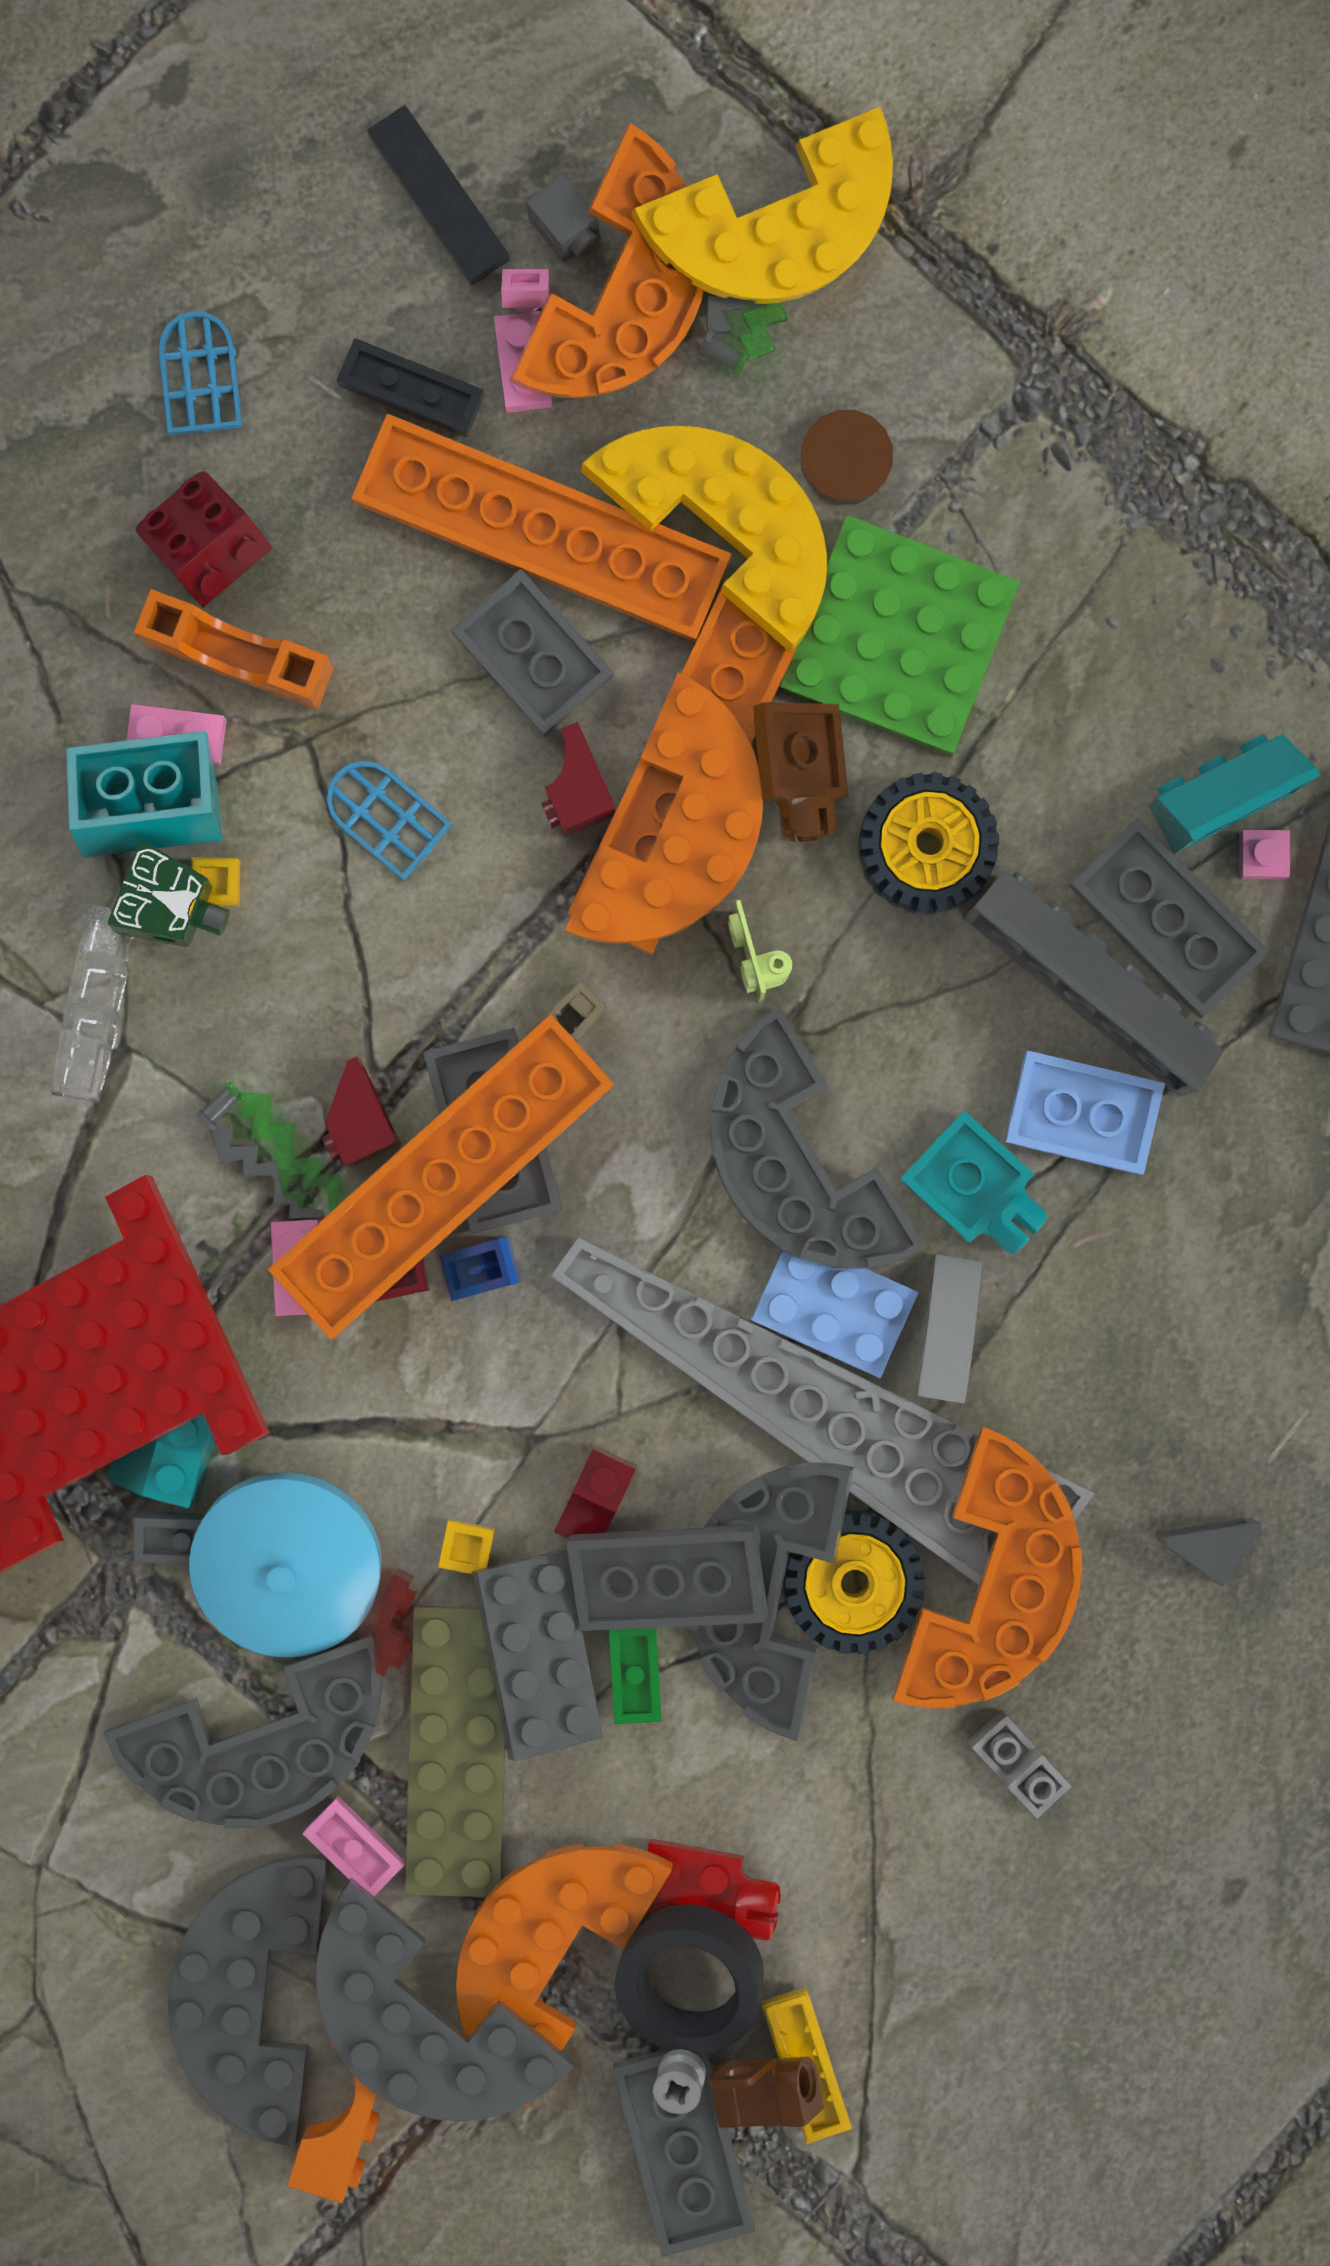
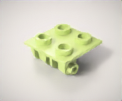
[727,900,792,1002]

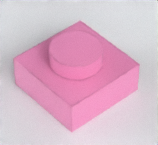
[501,269,549,312]
[1239,830,1290,879]

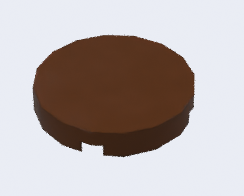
[801,410,893,504]

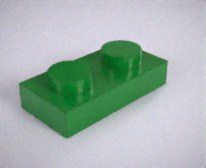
[609,1628,662,1724]

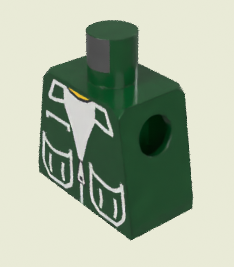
[107,840,230,947]

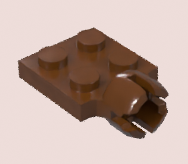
[753,702,849,842]

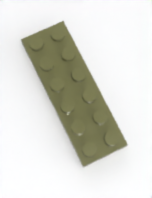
[405,1605,506,1897]

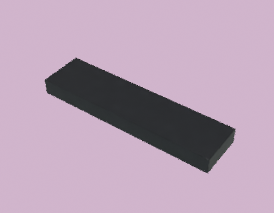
[367,105,510,286]

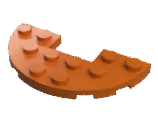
[509,123,704,398]
[565,672,763,944]
[892,1426,1082,1708]
[456,1843,673,2108]

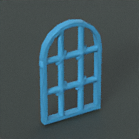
[158,311,243,436]
[327,761,452,881]

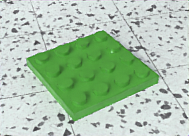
[779,515,1021,757]

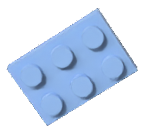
[1004,1050,1165,1175]
[751,1251,919,1378]

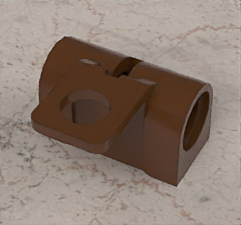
[708,2056,825,2128]

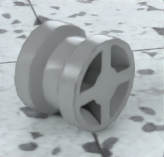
[653,2049,706,2114]

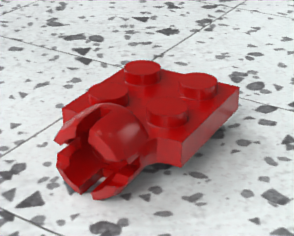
[642,1839,781,1950]

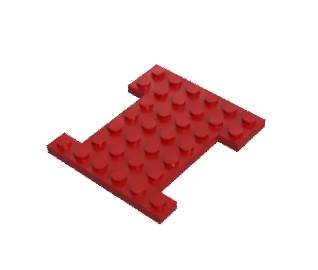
[0,1175,270,1574]

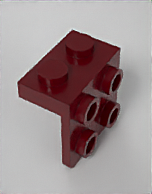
[136,471,273,608]

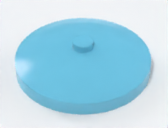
[189,1472,382,1657]

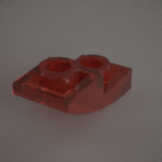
[374,1568,417,1677]

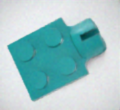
[900,1110,1047,1254]

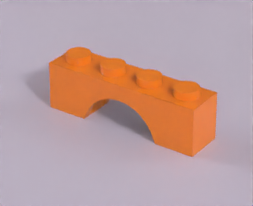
[133,589,334,711]
[287,2043,380,2204]

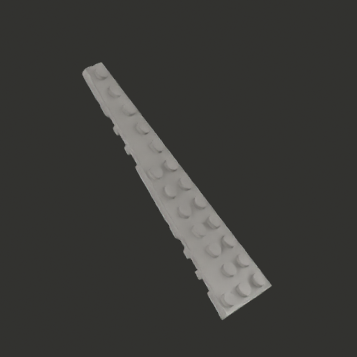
[551,1237,1095,1585]

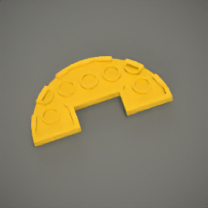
[631,107,893,304]
[581,426,827,652]

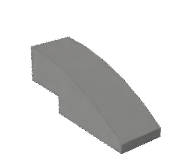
[914,1254,982,1404]

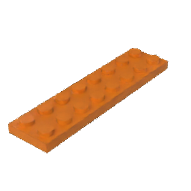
[351,414,732,643]
[567,578,799,955]
[267,1014,615,1340]

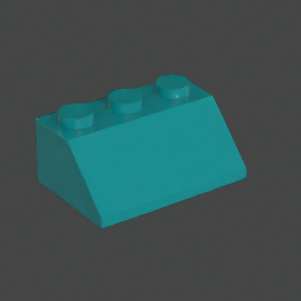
[66,731,223,858]
[1149,734,1320,855]
[106,1415,215,1508]

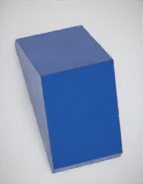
[439,1237,522,1301]

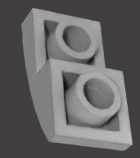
[967,1709,1072,1819]

